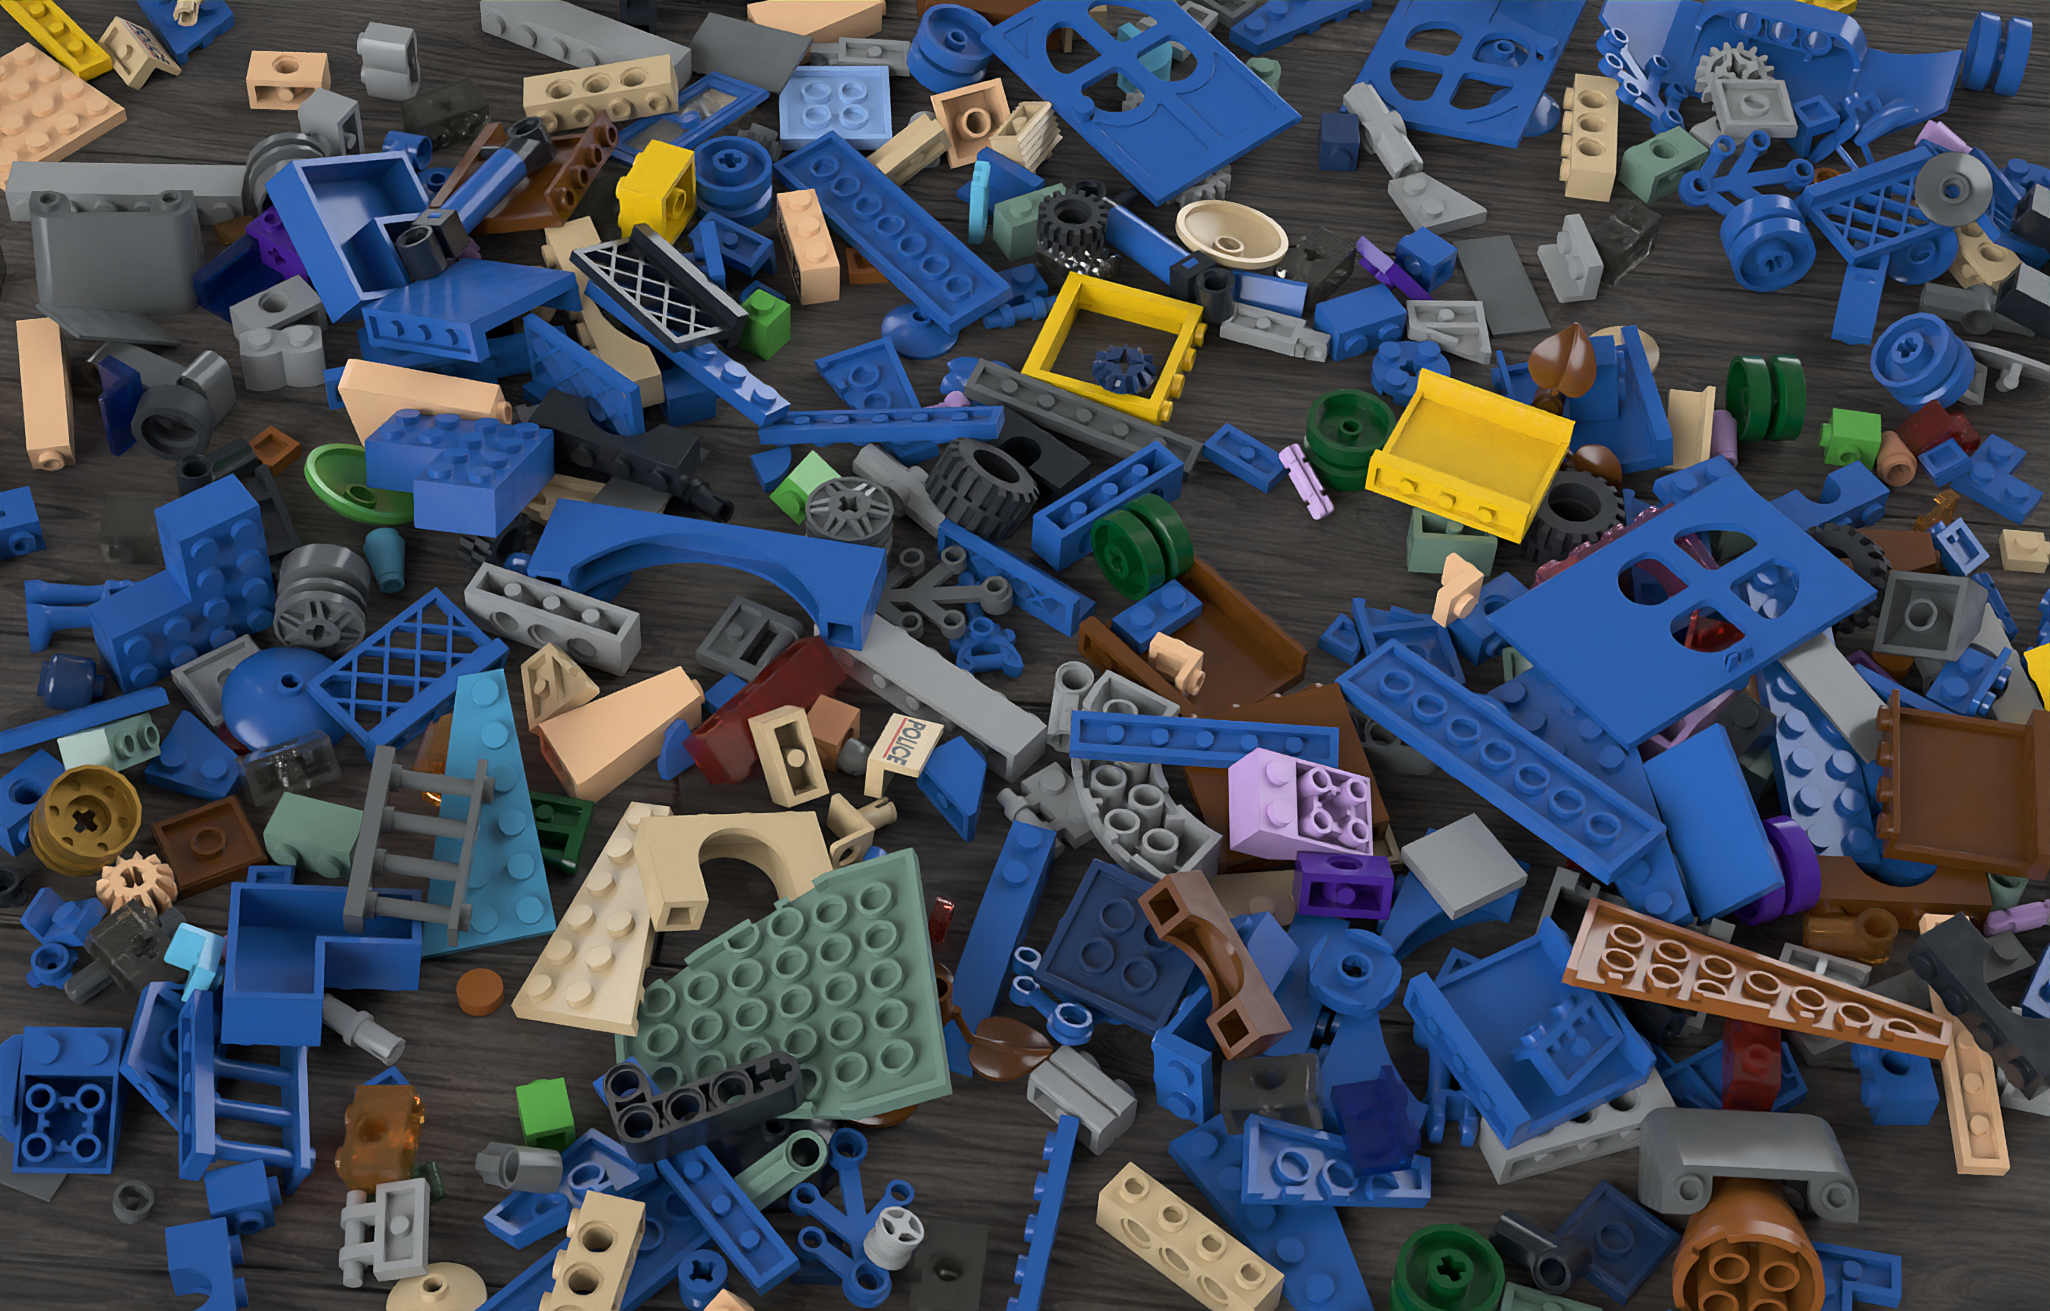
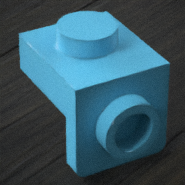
[164,923,226,1002]

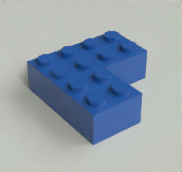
[264,150,430,324]
[365,409,555,538]
[87,473,276,695]
[221,882,422,1047]

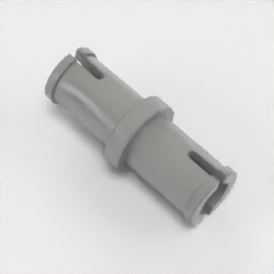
[322,992,406,1066]

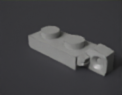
[810,37,911,77]
[1220,302,1331,362]

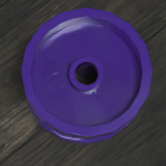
[1733,815,1821,926]

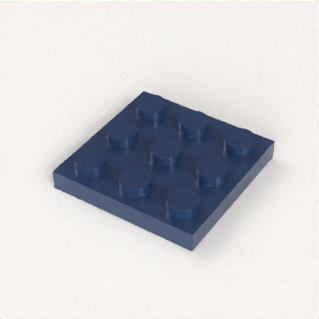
[1033,858,1197,1037]

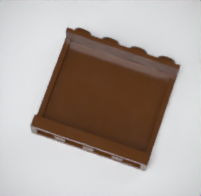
[428,109,619,237]
[1077,554,1308,717]
[1182,682,1390,875]
[1876,689,2050,881]

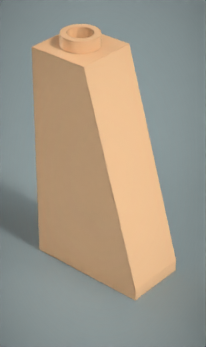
[747,0,886,66]
[16,317,76,471]
[338,359,512,447]
[538,666,705,804]

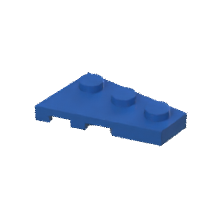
[483,1128,658,1250]

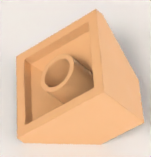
[930,78,1010,169]

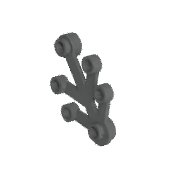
[876,546,1014,640]

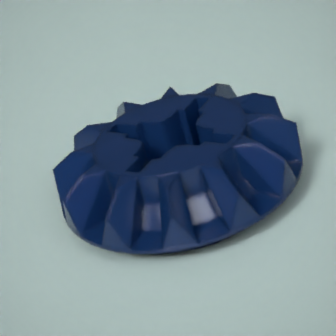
[1092,342,1157,394]

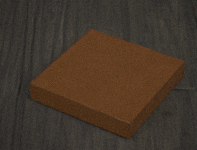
[149,794,269,900]

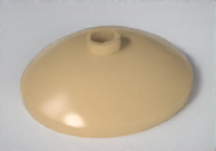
[1175,200,1289,272]

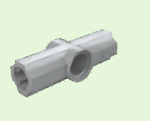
[1343,82,1423,179]
[853,443,950,539]

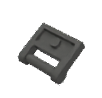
[695,595,805,692]

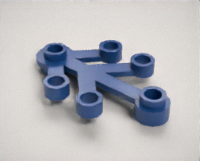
[1596,27,1689,135]
[1678,130,1814,218]
[1009,918,1123,1046]
[788,1128,921,1308]

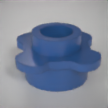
[26,943,79,989]

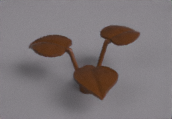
[1528,322,1622,498]
[846,960,1053,1128]

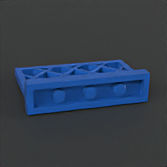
[1915,138,2050,270]
[1798,146,1959,266]
[522,313,645,436]
[305,587,510,765]

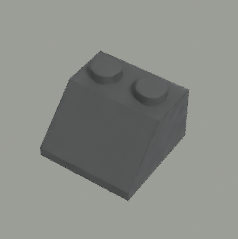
[1873,570,1988,662]

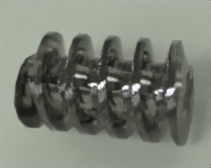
[1035,241,1123,282]

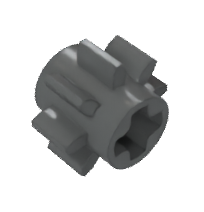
[737,123,783,162]

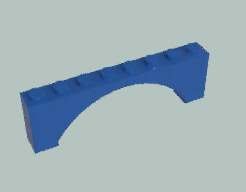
[527,498,887,651]
[1297,828,1531,1154]

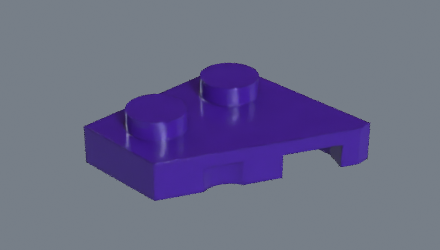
[1352,235,1435,301]

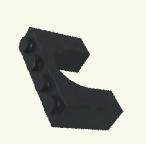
[1994,183,2050,340]

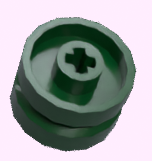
[1725,355,1806,442]
[1302,389,1396,492]
[1090,493,1194,601]
[1387,1224,1505,1311]

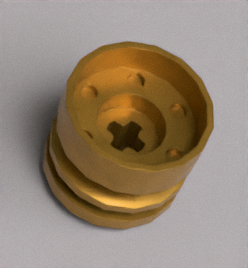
[28,764,142,877]

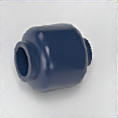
[37,653,105,712]

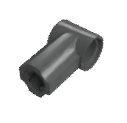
[475,1142,563,1194]

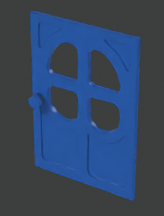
[981,0,1302,207]
[1339,0,1589,149]
[1485,472,1878,751]

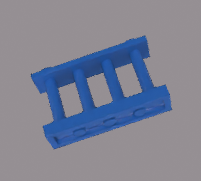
[178,989,316,1194]

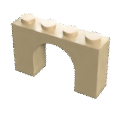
[632,811,833,932]

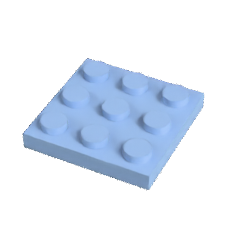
[779,66,892,151]

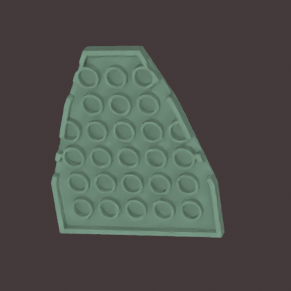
[615,847,952,1120]

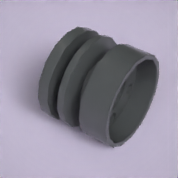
[245,132,326,215]
[805,476,894,572]
[273,544,370,657]

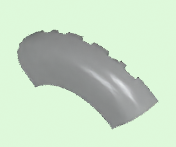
[1071,669,1223,885]

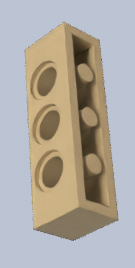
[523,54,679,133]
[1559,73,1619,202]
[1901,185,2025,294]
[1096,1161,1285,1311]
[539,1190,646,1311]

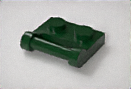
[529,791,595,875]

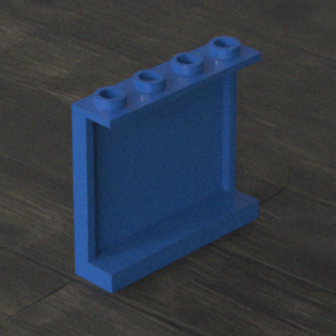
[361,258,583,362]
[1490,325,1673,474]
[1403,916,1657,1151]

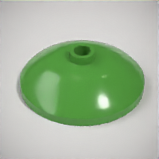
[304,443,414,526]

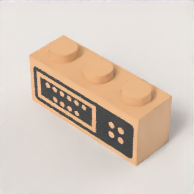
[777,189,840,305]

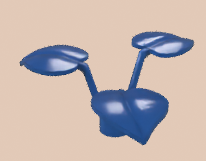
[1793,98,1919,213]

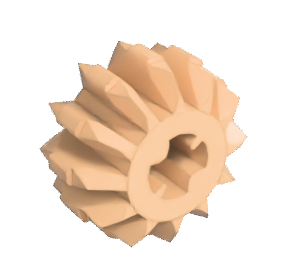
[96,851,178,931]

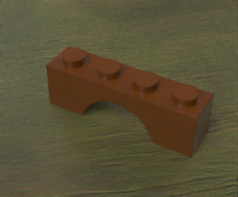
[1802,855,1993,932]
[1137,870,1293,1061]

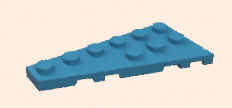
[421,668,556,960]

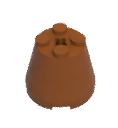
[1672,1176,1826,1311]

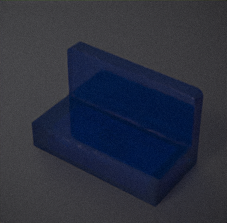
[192,233,285,324]
[98,354,144,457]

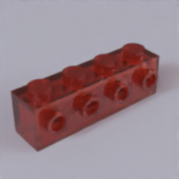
[681,635,847,785]

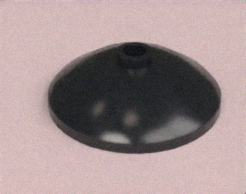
[705,1118,847,1214]

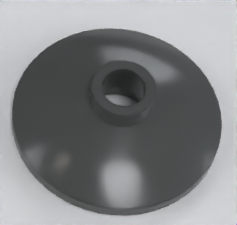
[1914,151,1993,227]

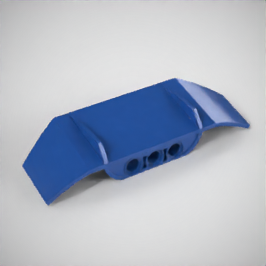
[1598,0,1964,141]

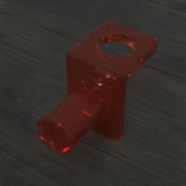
[1684,608,1745,661]

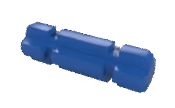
[1970,572,2018,642]

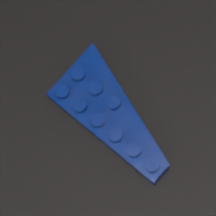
[1168,1078,1375,1311]

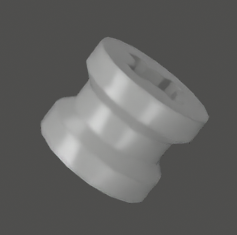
[863,1206,924,1271]

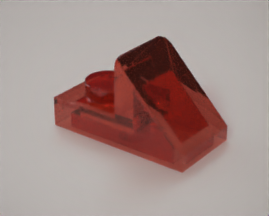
[1893,399,1981,464]

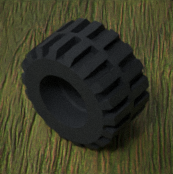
[925,437,1039,541]
[1517,468,1625,570]
[1808,523,1893,635]

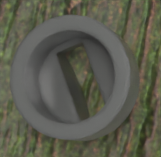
[836,737,872,776]
[112,1181,154,1224]

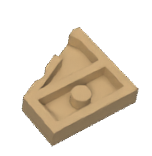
[521,642,600,736]

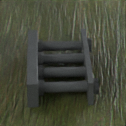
[343,745,496,947]

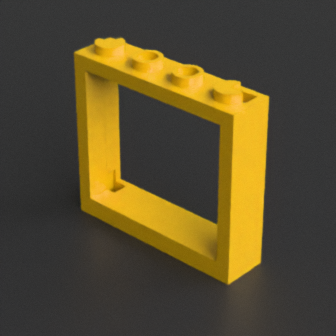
[1021,271,1207,427]

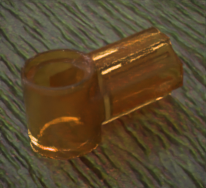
[1802,908,1899,967]

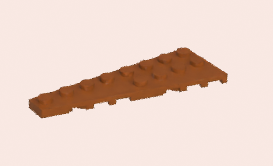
[1561,897,1953,1060]

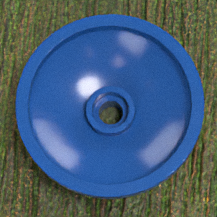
[221,647,351,760]

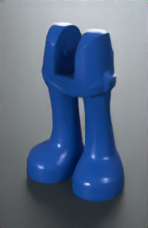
[24,580,138,653]
[1413,1022,1482,1147]

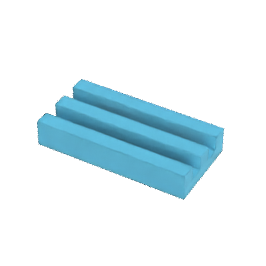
[968,161,991,245]

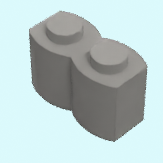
[357,22,420,103]
[239,325,327,391]

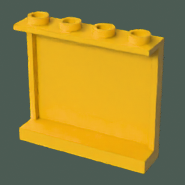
[1365,368,1575,544]

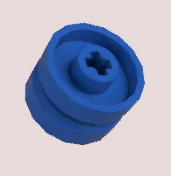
[906,3,994,94]
[1961,11,2032,97]
[694,136,773,229]
[1719,194,1816,292]
[1870,312,1975,415]

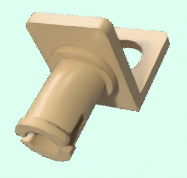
[827,793,897,870]

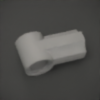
[1046,661,1094,753]

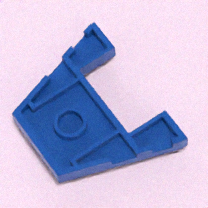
[1638,1018,1808,1113]

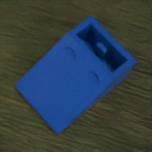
[12,1026,130,1174]

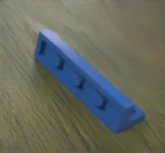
[937,518,1096,638]

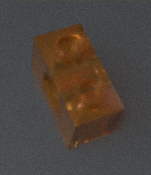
[335,1085,426,1195]

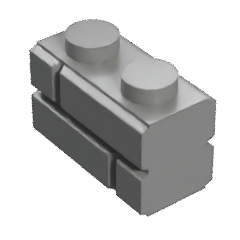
[1027,1045,1137,1156]

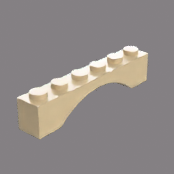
[541,216,665,408]

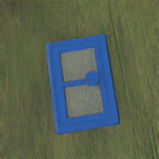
[608,71,770,169]

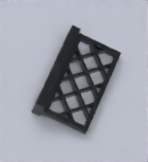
[569,223,749,353]

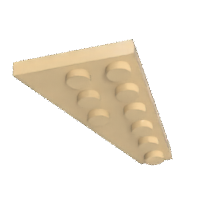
[511,802,674,1037]

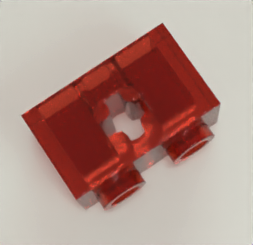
[1722,1017,1781,1112]

